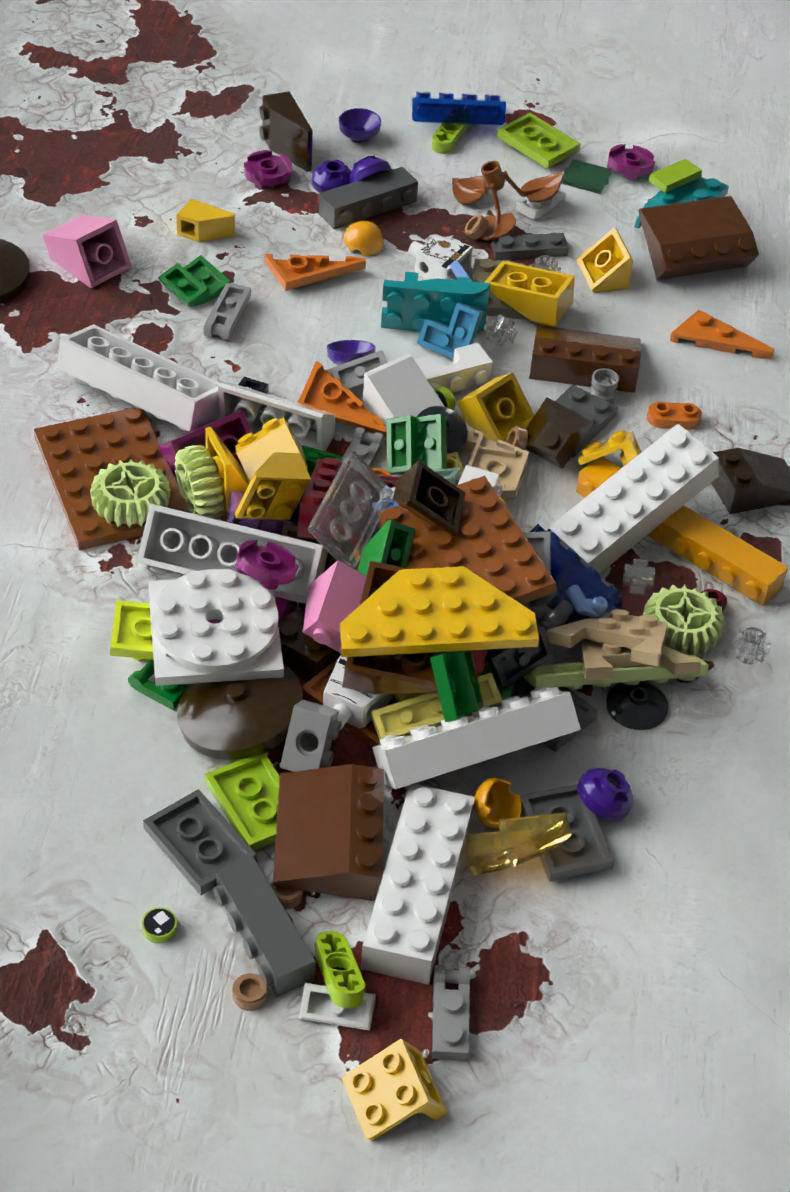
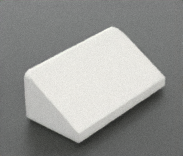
[299,983,376,1031]

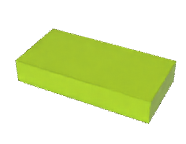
[649,158,702,193]

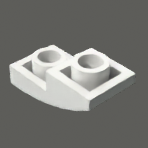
[515,189,566,220]

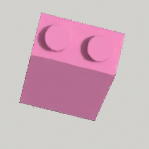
[42,215,132,288]
[303,560,366,658]

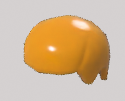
[343,221,384,256]
[474,778,522,829]

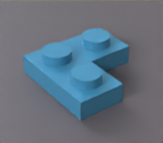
[417,303,484,359]

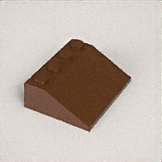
[638,196,759,280]
[529,325,641,393]
[342,561,442,694]
[272,764,384,901]

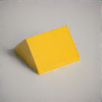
[576,227,633,293]

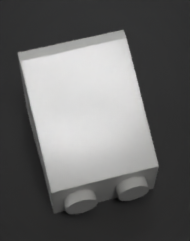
[363,353,445,438]

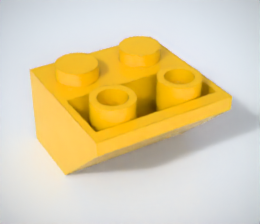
[235,452,311,520]

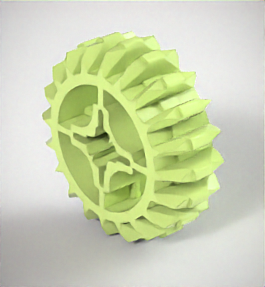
[175,445,225,519]
[90,459,170,528]
[643,584,725,655]

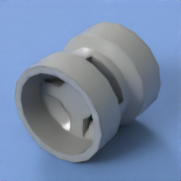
[590,368,619,404]

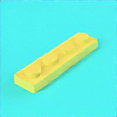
[371,673,502,739]

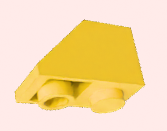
[176,199,235,242]

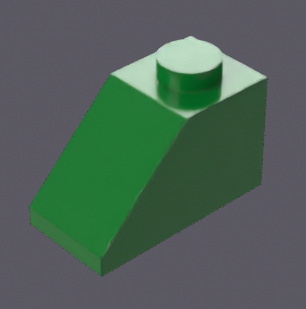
[358,520,416,576]

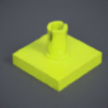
[110,600,154,662]

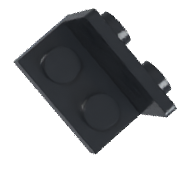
[485,622,555,689]

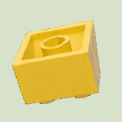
[457,372,534,442]

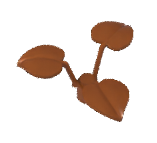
[452,161,564,240]

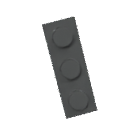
[490,232,569,260]

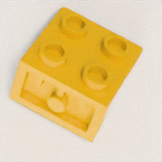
[578,430,642,466]
[342,1039,448,1141]

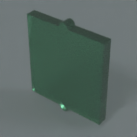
[561,159,612,194]

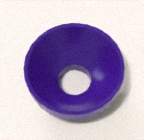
[339,108,381,143]
[349,155,392,183]
[311,160,352,193]
[327,340,376,366]
[577,768,634,821]

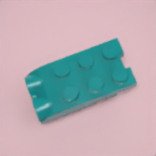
[634,174,729,229]
[381,271,490,333]

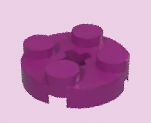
[607,144,655,181]
[244,150,292,190]
[235,540,299,590]

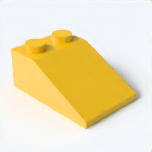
[484,261,575,326]
[235,417,308,482]
[205,427,250,521]

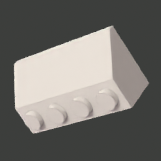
[218,383,335,451]

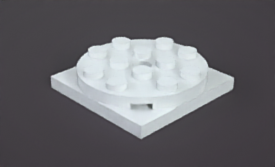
[148,569,284,686]

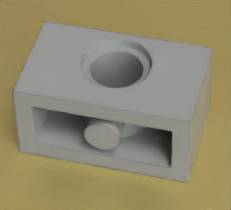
[280,700,341,772]

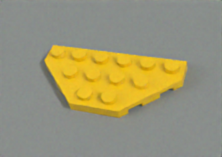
[340,566,539,657]

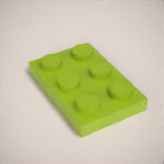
[497,113,581,169]
[205,753,279,851]

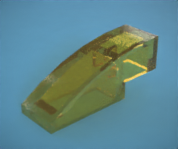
[466,812,571,875]

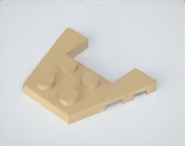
[463,429,529,499]
[546,609,668,666]
[580,639,701,680]

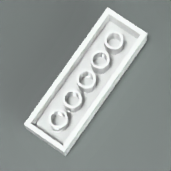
[56,324,220,432]
[549,424,719,581]
[137,504,330,604]
[372,686,581,789]
[361,784,475,985]

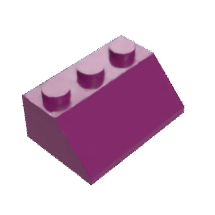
[159,410,252,479]

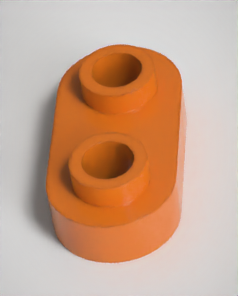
[647,401,702,430]

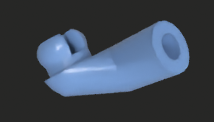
[565,585,608,618]

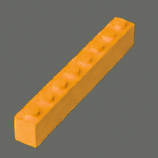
[576,457,788,606]

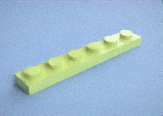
[524,655,709,689]

